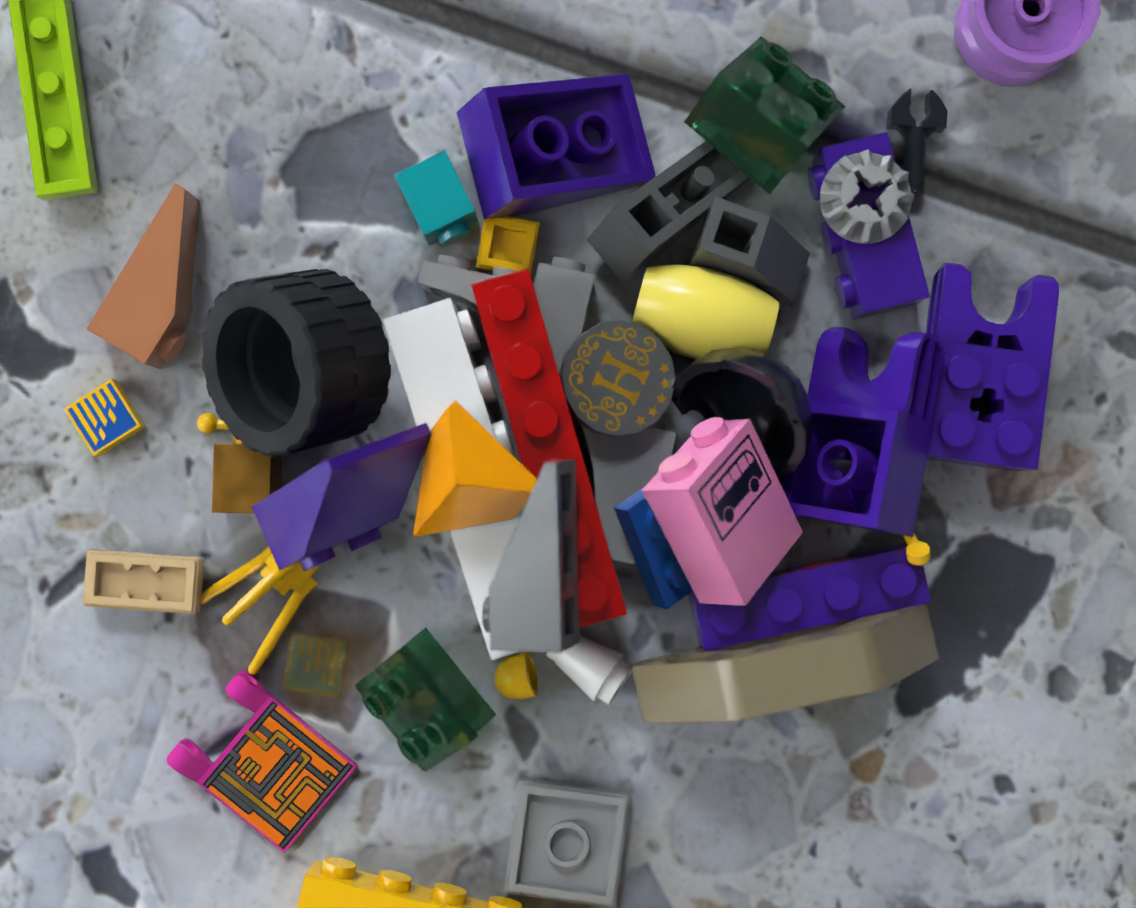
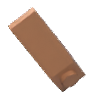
[87,183,199,369]

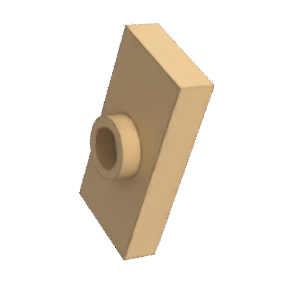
[83,549,204,614]

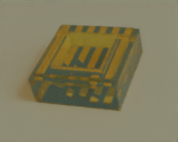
[283,632,349,698]

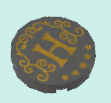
[559,320,675,437]

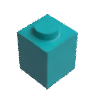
[394,150,478,246]

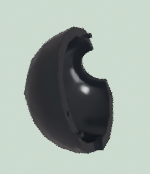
[671,348,813,479]

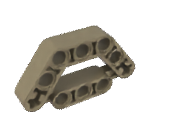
[631,603,940,723]

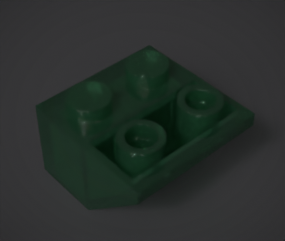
[684,36,846,194]

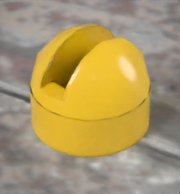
[494,652,539,700]

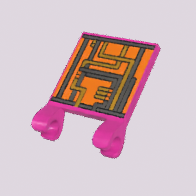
[166,670,357,853]

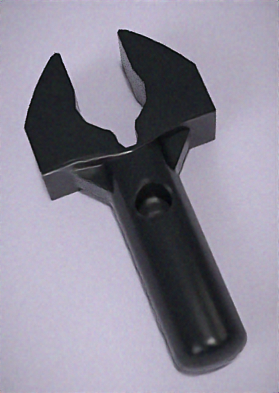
[886,88,948,197]

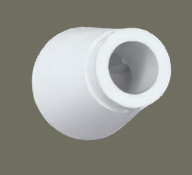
[546,636,632,705]

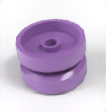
[954,0,1100,86]

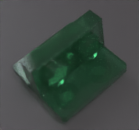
[355,628,496,772]

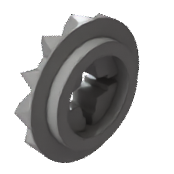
[820,149,915,244]

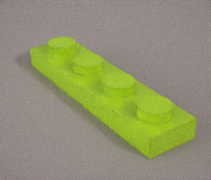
[8,0,98,201]

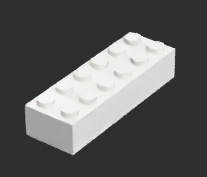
[383,298,525,660]

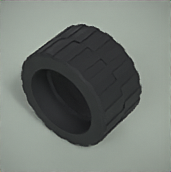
[201,269,391,457]

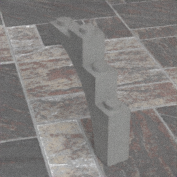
[418,255,677,565]

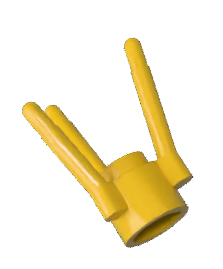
[201,546,320,675]

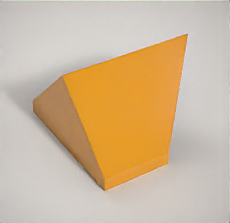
[412,400,537,538]

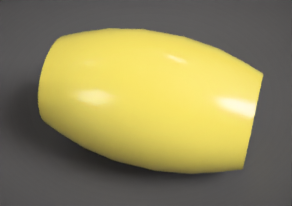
[632,264,779,360]

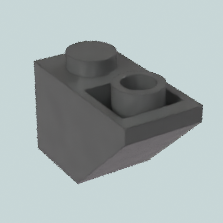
[689,197,810,307]

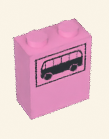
[642,417,803,606]

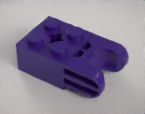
[925,262,1059,471]
[783,327,945,537]

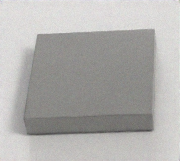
[503,777,630,908]

